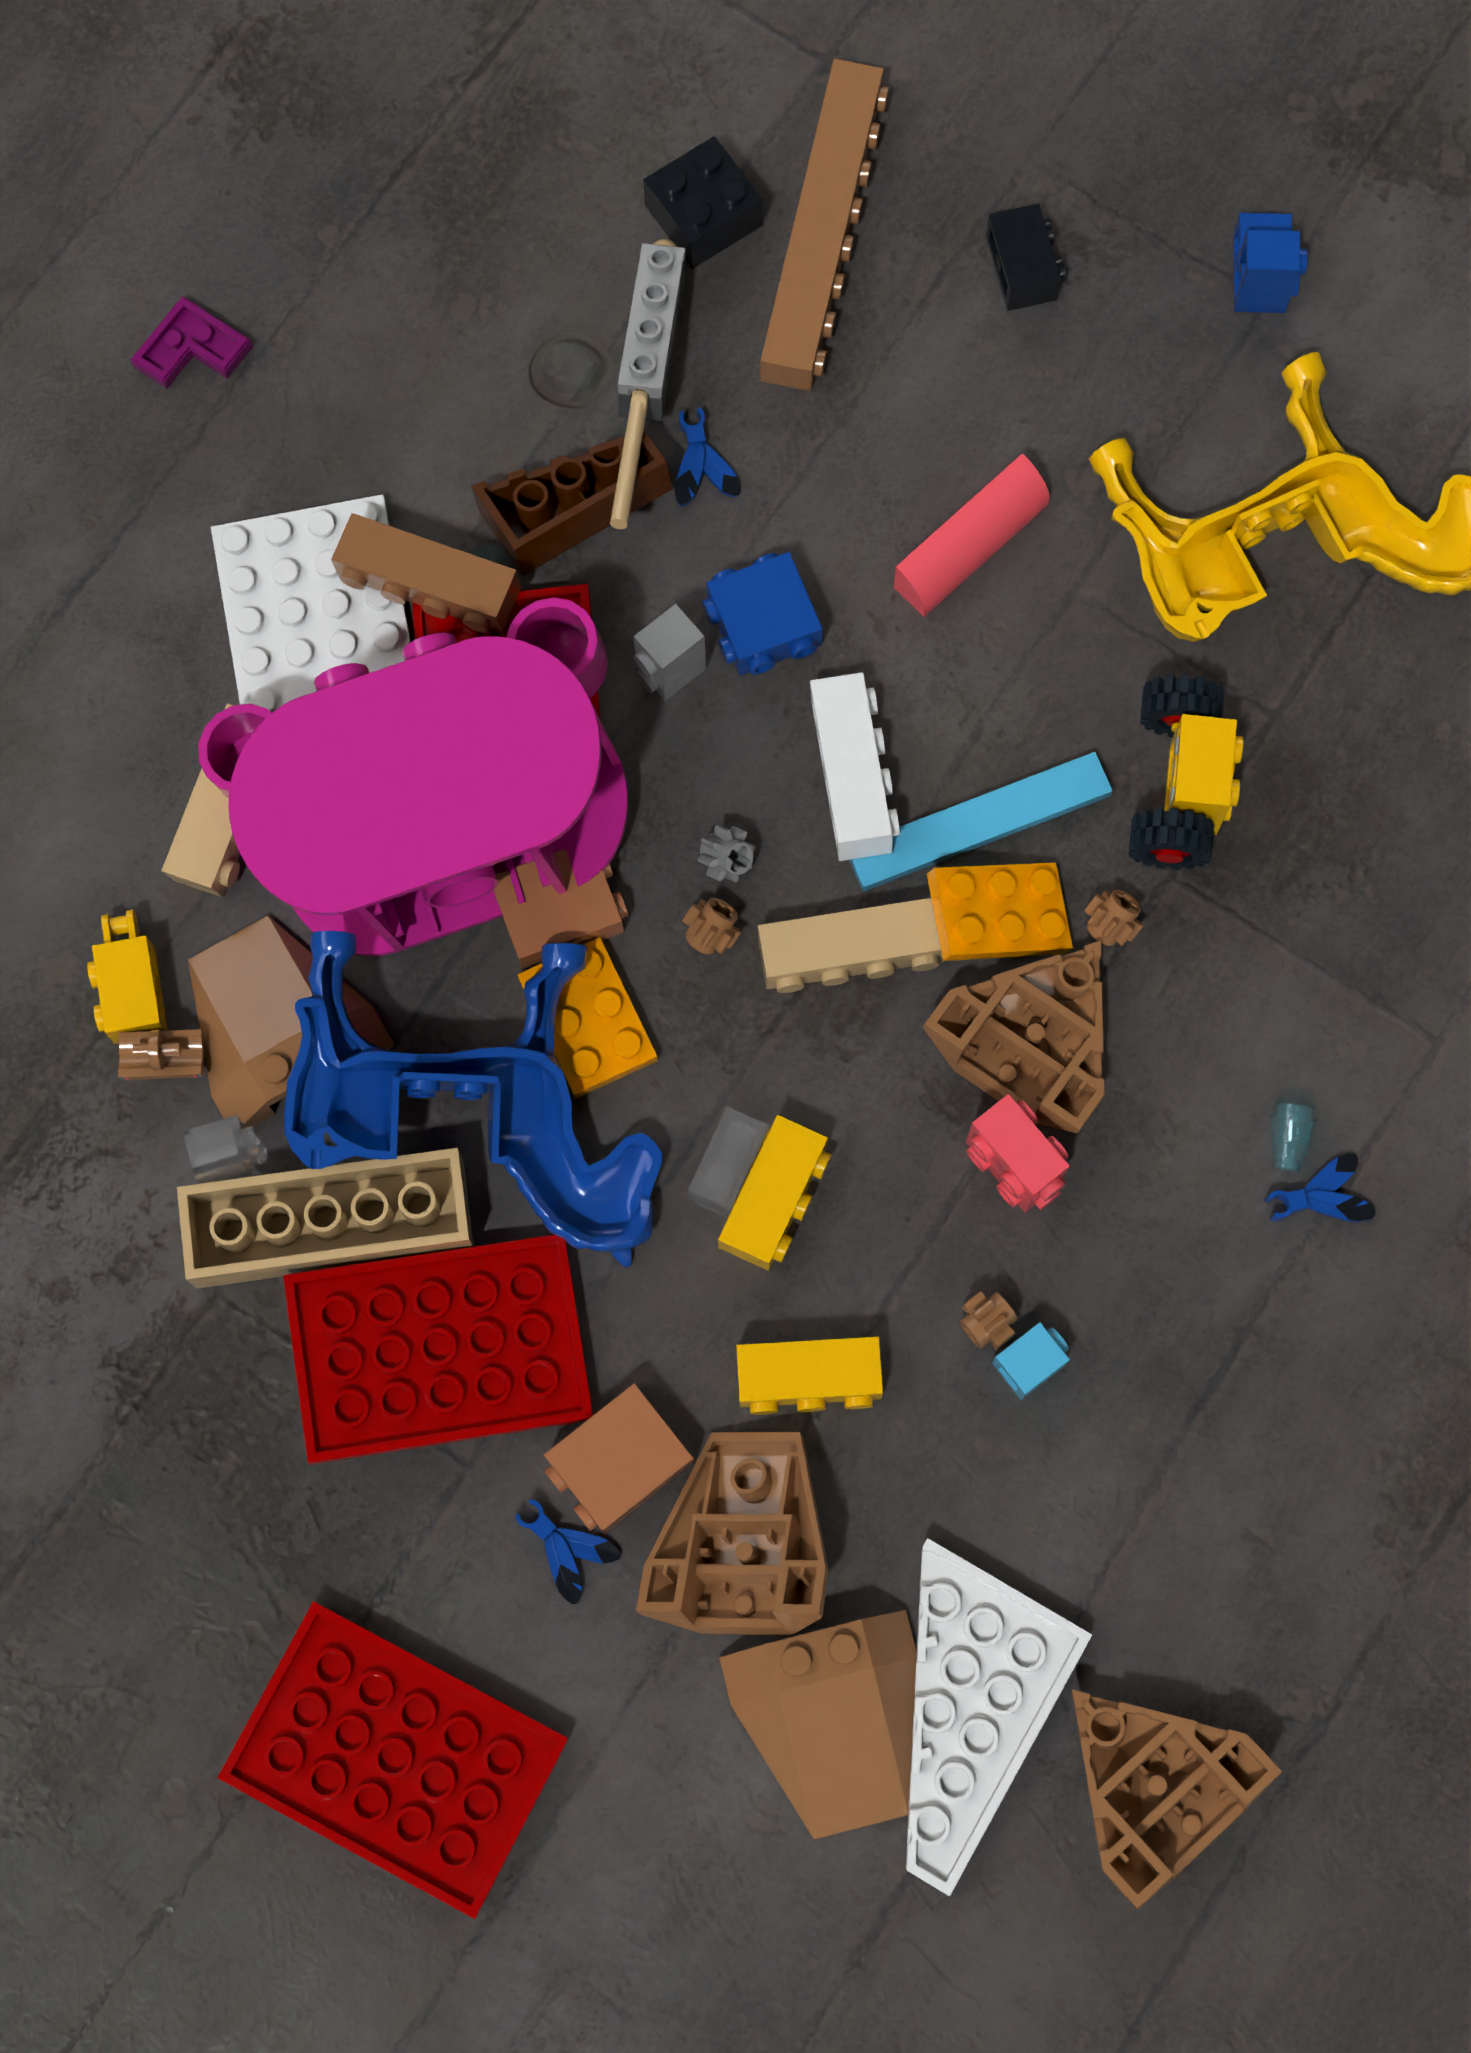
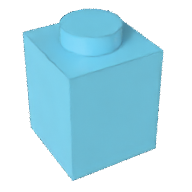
[992,1322,1070,1400]

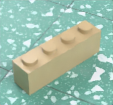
[161,704,240,898]
[758,898,943,993]

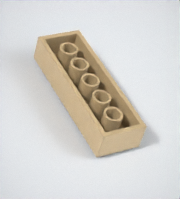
[177,1148,474,1289]

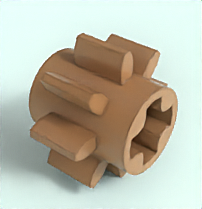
[1084,890,1144,946]
[682,898,742,955]
[959,1291,1018,1351]

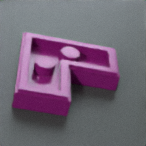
[130,296,253,389]

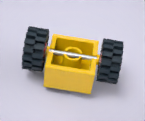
[1128,675,1243,870]

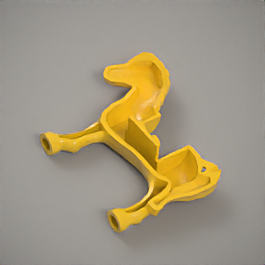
[1089,352,1471,642]

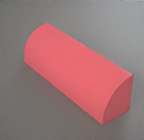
[893,453,1050,617]

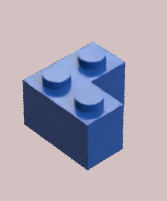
[1233,213,1307,313]

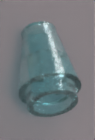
[1270,1103,1317,1172]

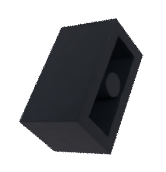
[986,203,1065,311]

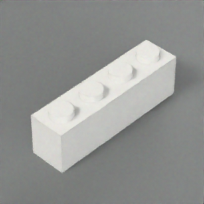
[810,672,900,861]

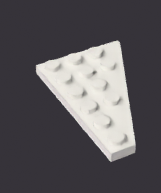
[906,1538,1092,1896]

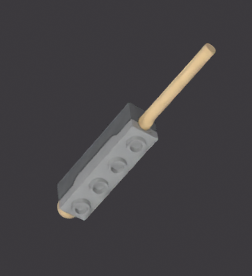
[610,239,685,529]

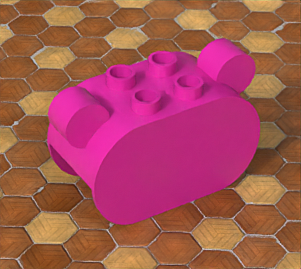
[198,597,628,957]

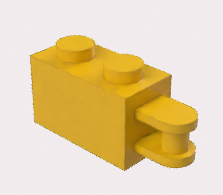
[87,909,168,1044]

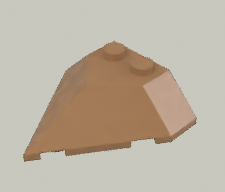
[923,940,1105,1133]
[1072,1689,1282,1910]

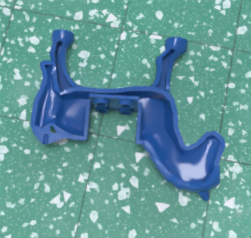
[284,931,662,1268]

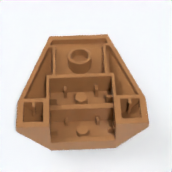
[188,915,395,1137]
[636,1432,829,1635]
[719,1610,917,1839]

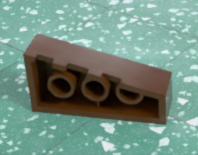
[471,431,672,576]

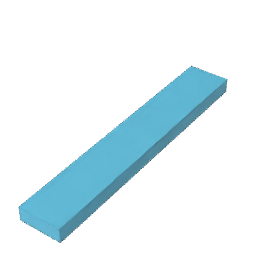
[849,752,1113,892]

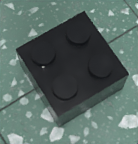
[643,136,763,269]

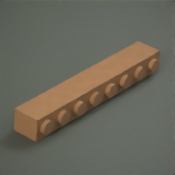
[760,59,889,391]

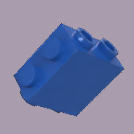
[702,552,822,676]

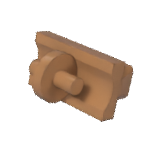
[118,1029,204,1081]

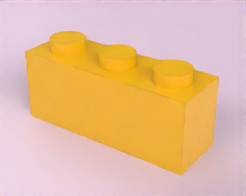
[718,1115,832,1271]
[736,1337,883,1415]

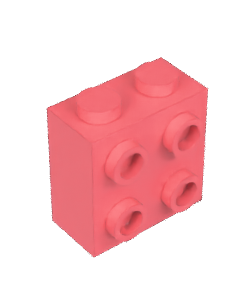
[966,1094,1070,1213]

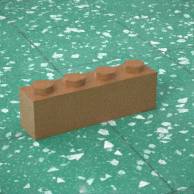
[331,513,522,634]

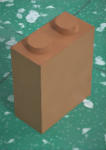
[493,849,629,969]
[544,1383,694,1534]

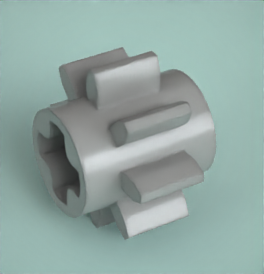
[697,825,756,883]

